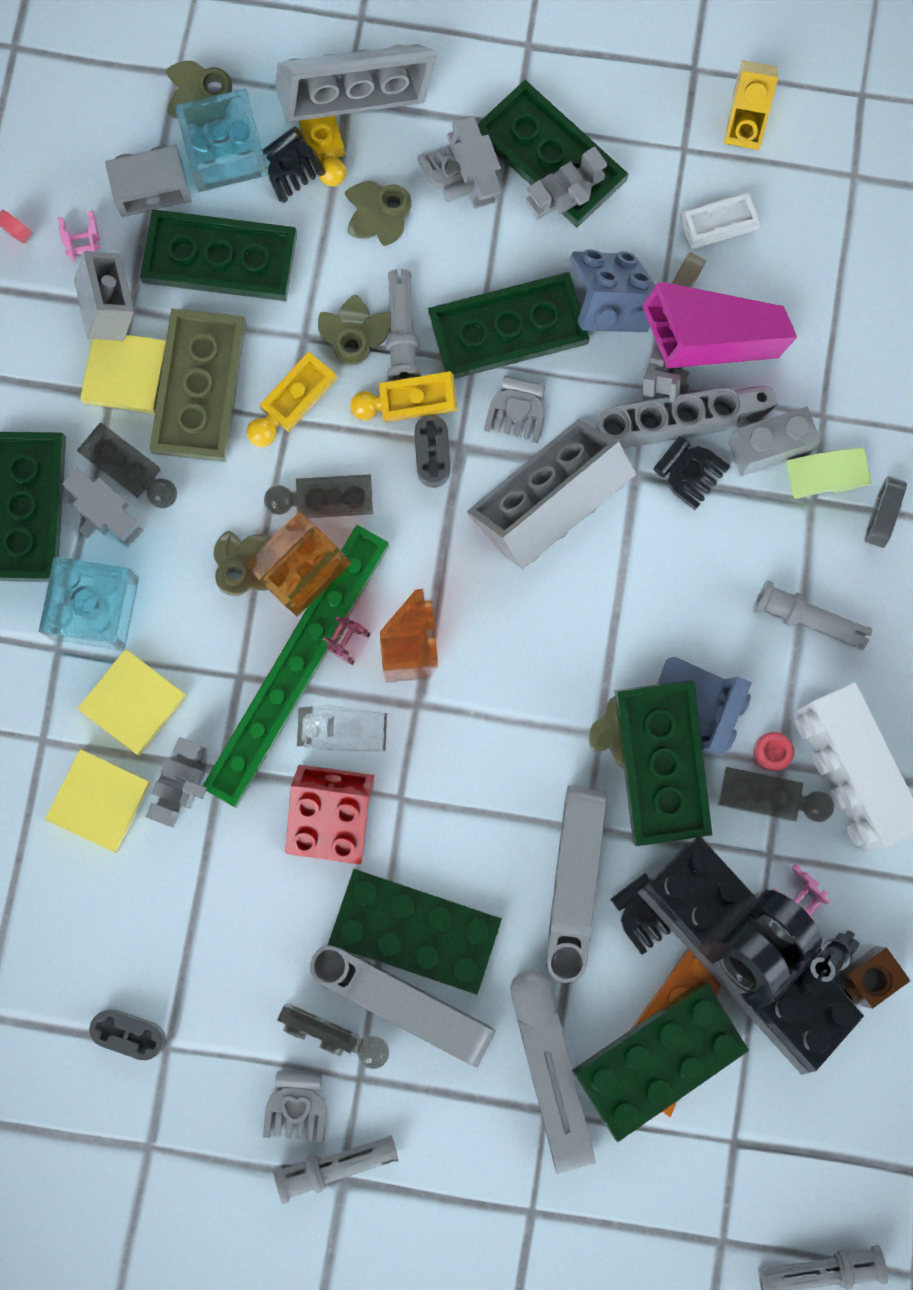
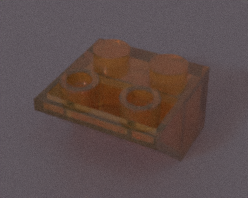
[245,511,351,617]
[379,589,438,683]

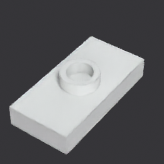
[679,191,762,250]

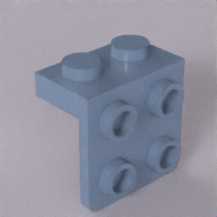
[570,249,656,332]
[656,657,752,756]

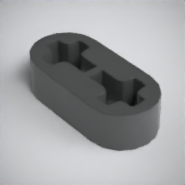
[414,415,450,488]
[864,476,907,548]
[89,1009,166,1061]

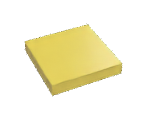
[80,335,166,414]
[77,648,187,756]
[45,749,152,853]

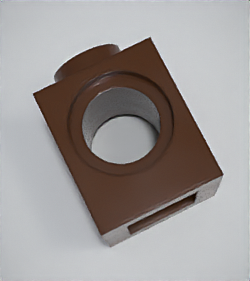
[839,946,911,1009]

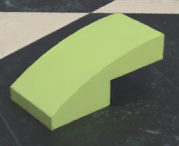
[786,448,872,499]

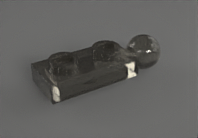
[77,422,177,508]
[264,474,374,519]
[718,767,834,822]
[277,1003,389,1069]

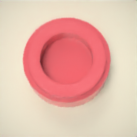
[0,209,33,243]
[753,732,794,772]

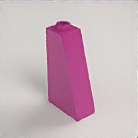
[642,282,797,368]

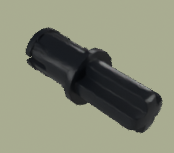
[810,930,859,982]

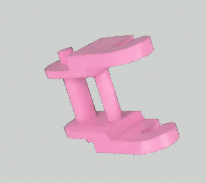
[57,210,101,261]
[772,864,830,921]

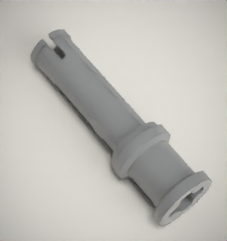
[386,269,421,381]
[754,580,872,650]
[273,1135,399,1204]
[758,1245,888,1290]

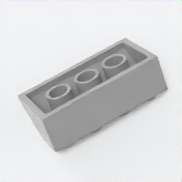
[275,44,436,122]
[467,419,636,570]

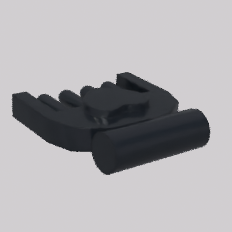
[262,126,325,203]
[653,436,731,511]
[610,873,671,955]

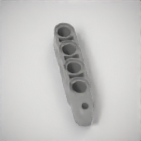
[596,386,778,449]
[546,785,607,983]
[310,945,496,1067]
[510,970,596,1174]

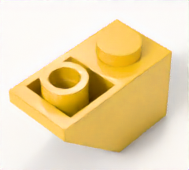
[724,60,778,150]

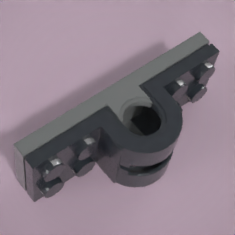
[638,835,864,1075]

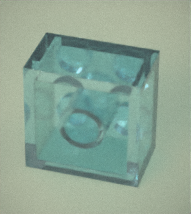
[175,88,268,192]
[38,557,139,651]

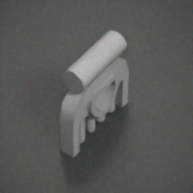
[417,146,475,202]
[484,375,545,443]
[263,1071,326,1142]

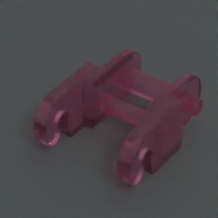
[324,616,371,666]

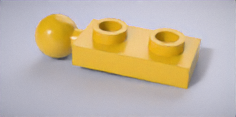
[299,116,346,187]
[247,351,337,447]
[350,371,458,422]

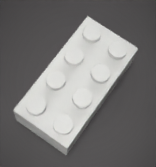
[795,682,913,851]

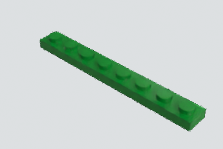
[202,524,390,808]

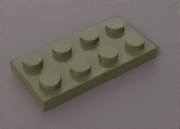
[149,308,246,462]

